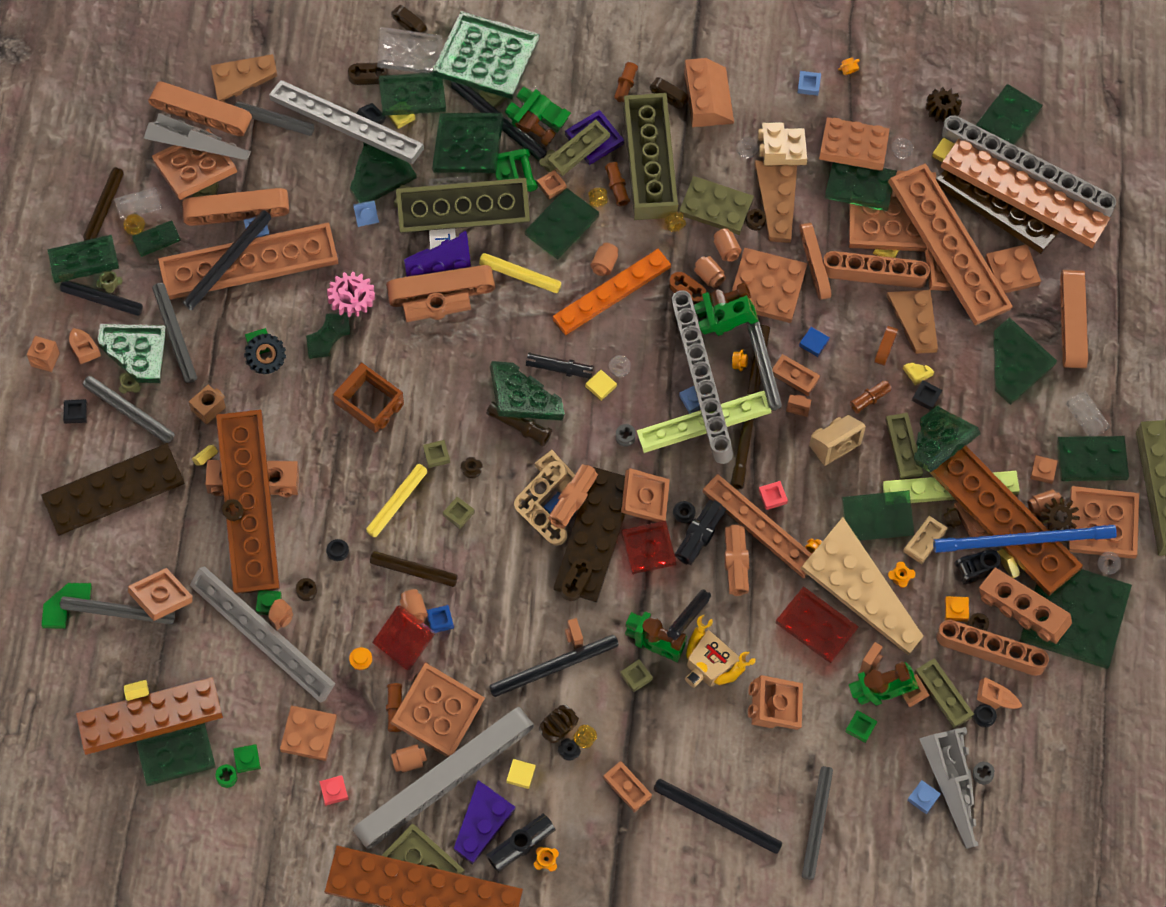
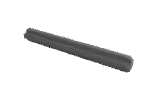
[152,282,197,383]
[746,322,782,411]
[83,376,175,443]
[60,596,175,624]
[802,766,833,880]

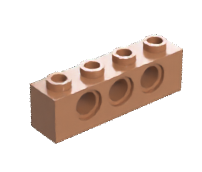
[205,460,299,497]
[979,567,1072,644]

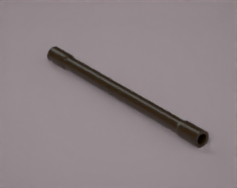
[730,325,770,489]

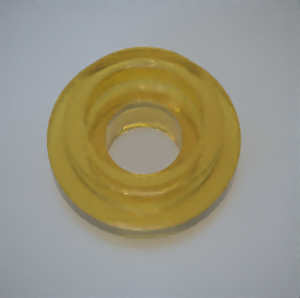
[123,214,145,235]

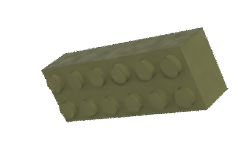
[623,93,678,220]
[396,178,530,233]
[1136,420,1166,556]

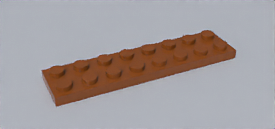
[216,410,280,594]
[924,438,1083,596]
[324,846,523,907]

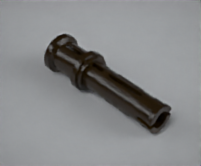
[486,402,552,447]

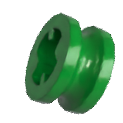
[215,764,238,788]

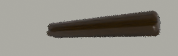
[83,167,124,244]
[370,551,458,587]

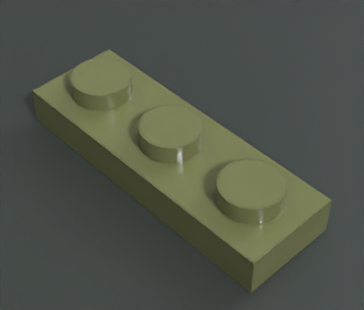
[548,119,610,176]
[885,413,923,480]
[914,658,974,729]

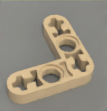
[514,461,567,546]

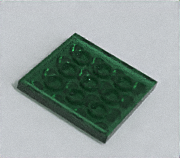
[432,11,540,100]
[1019,569,1132,669]

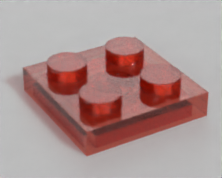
[622,521,677,574]
[372,605,435,670]

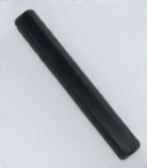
[60,279,143,316]
[667,589,711,640]

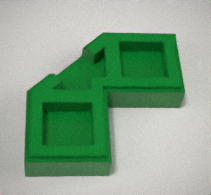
[41,583,92,629]

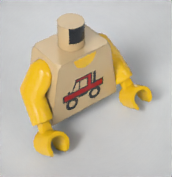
[685,615,755,688]

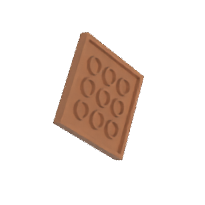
[849,168,936,252]

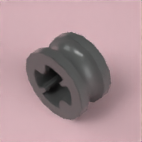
[616,424,636,447]
[973,762,995,785]

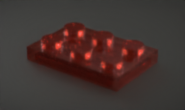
[775,586,859,663]

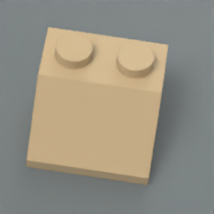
[809,415,866,466]

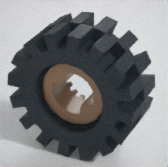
[244,334,286,374]

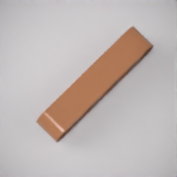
[148,82,252,136]
[182,188,289,226]
[823,251,930,288]
[386,265,495,307]
[1060,270,1088,368]
[936,620,1049,676]

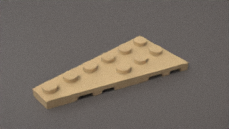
[801,517,923,655]

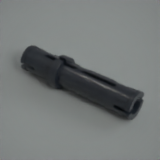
[526,352,594,379]

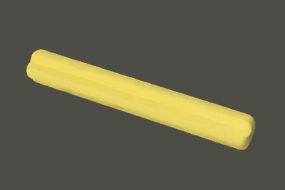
[479,253,561,293]
[366,464,427,537]

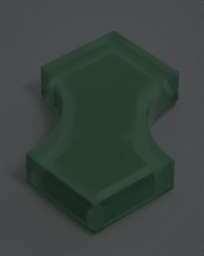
[306,312,350,359]

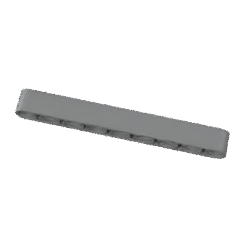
[942,116,1116,217]
[672,290,733,464]
[353,707,534,849]

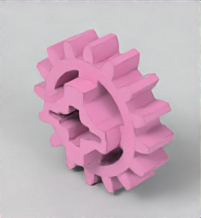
[327,272,375,317]

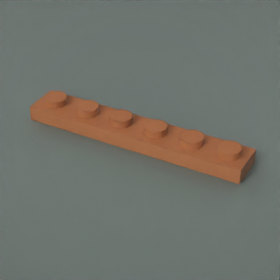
[702,474,812,579]

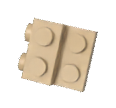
[758,123,807,165]

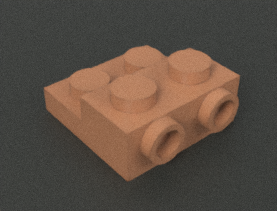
[748,675,803,730]

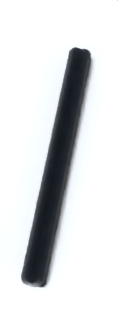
[451,77,547,161]
[182,210,271,310]
[489,635,619,697]
[654,779,782,854]

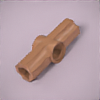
[402,290,471,322]
[548,464,598,529]
[725,525,749,596]

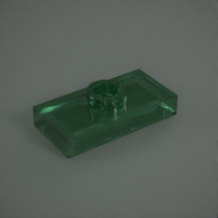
[132,220,181,257]

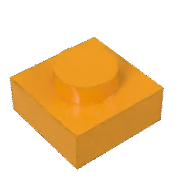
[945,596,969,622]

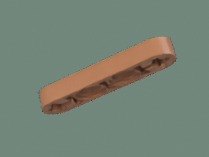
[800,222,831,300]

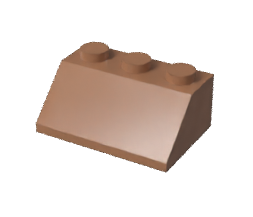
[684,58,734,128]

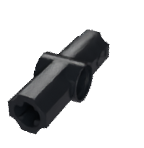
[675,500,726,565]
[486,813,556,873]

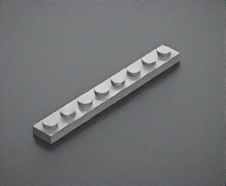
[269,80,424,164]
[190,566,336,703]

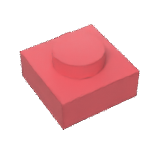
[758,481,788,510]
[319,775,348,806]

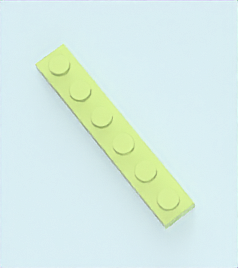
[637,391,771,453]
[882,471,1020,505]

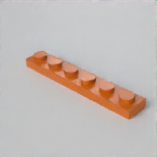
[553,248,671,336]

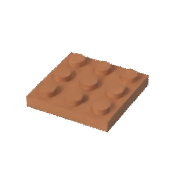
[819,117,890,171]
[152,128,237,200]
[732,248,807,323]
[1068,486,1139,559]
[390,662,485,757]

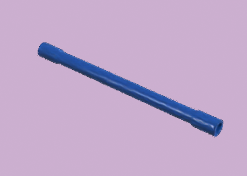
[933,525,1117,553]

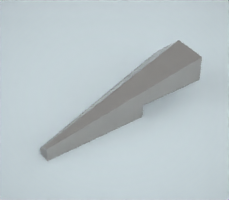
[144,113,251,160]
[919,727,978,849]

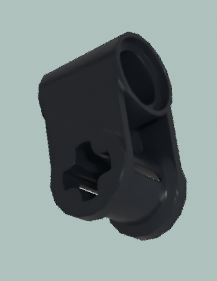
[955,549,1001,584]

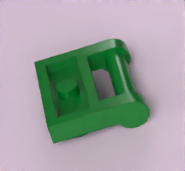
[491,149,538,192]

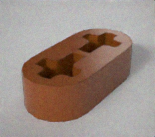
[669,272,706,305]
[874,326,898,366]

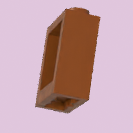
[333,362,404,433]

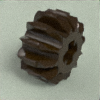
[925,87,962,123]
[1041,496,1080,531]
[539,705,579,743]

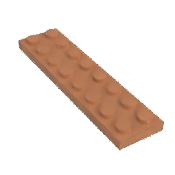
[940,139,1110,249]
[888,163,1013,325]
[158,223,339,300]

